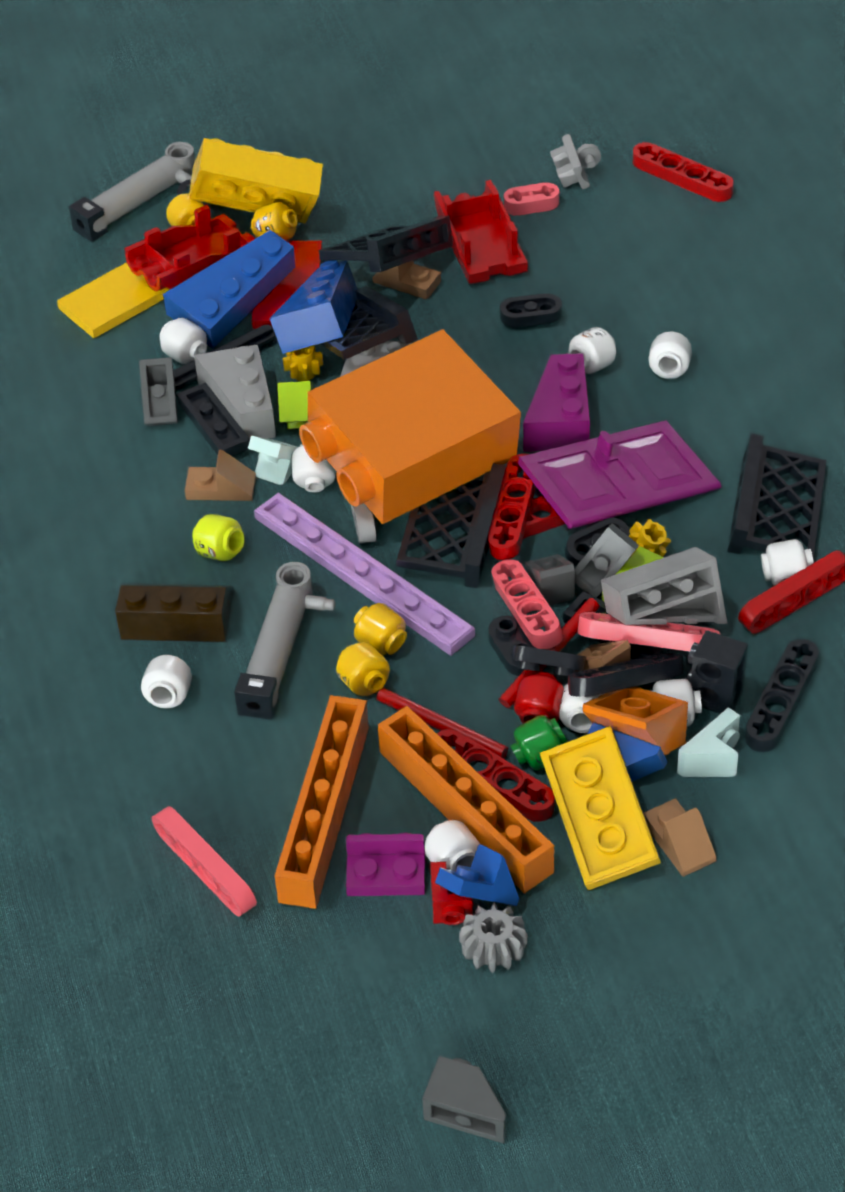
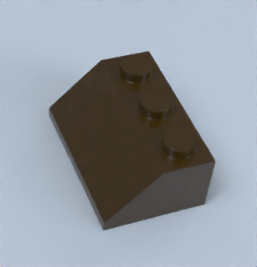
[115,583,234,642]

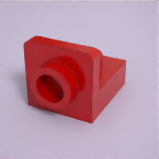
[430,862,473,925]

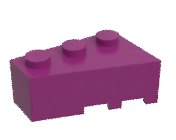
[523,353,590,452]

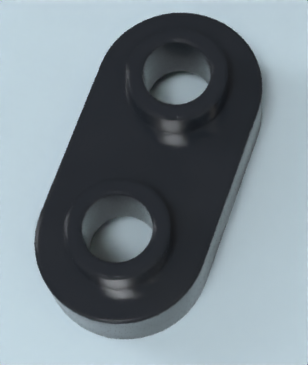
[500,293,562,328]
[565,518,630,566]
[488,616,535,676]
[512,645,586,676]

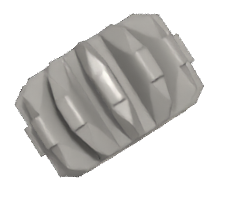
[459,902,527,974]

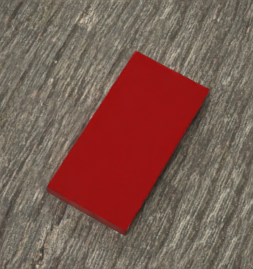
[252,240,323,329]

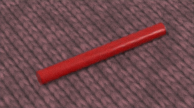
[499,598,600,708]
[377,687,509,759]

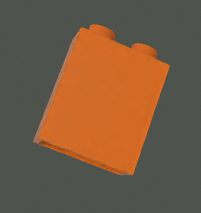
[299,329,521,524]

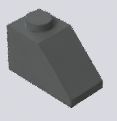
[422,1056,506,1144]

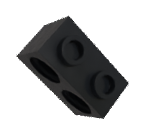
[687,630,748,714]

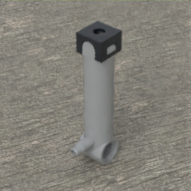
[69,142,195,242]
[234,562,336,720]

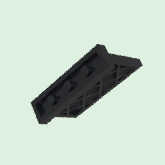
[319,216,453,272]
[320,286,418,360]
[727,433,827,557]
[396,463,506,589]

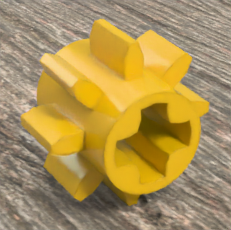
[283,345,323,381]
[629,519,671,557]

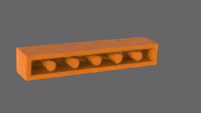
[274,695,369,909]
[378,706,554,894]

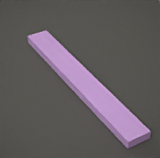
[254,492,475,656]

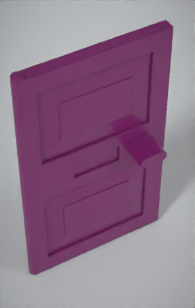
[518,420,721,529]

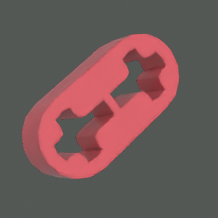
[504,183,559,216]

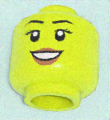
[192,514,244,561]

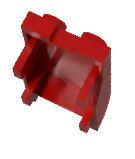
[434,180,528,284]
[124,204,256,291]

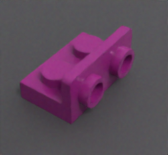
[346,832,425,896]

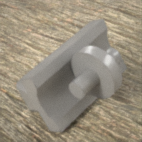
[550,133,601,190]

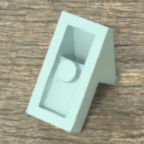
[248,436,298,485]
[677,707,740,777]

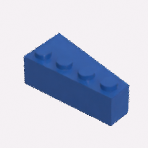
[163,230,295,349]
[270,260,358,354]

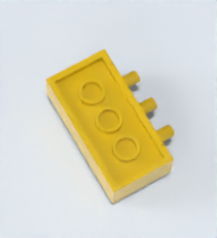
[189,138,323,224]

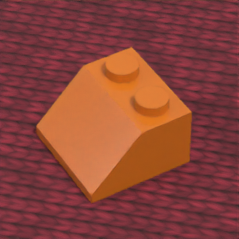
[583,686,688,755]

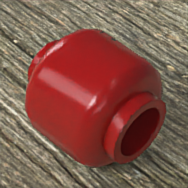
[514,672,564,724]

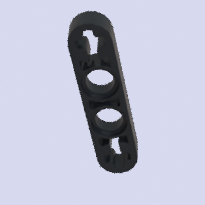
[745,639,819,753]
[568,653,684,697]

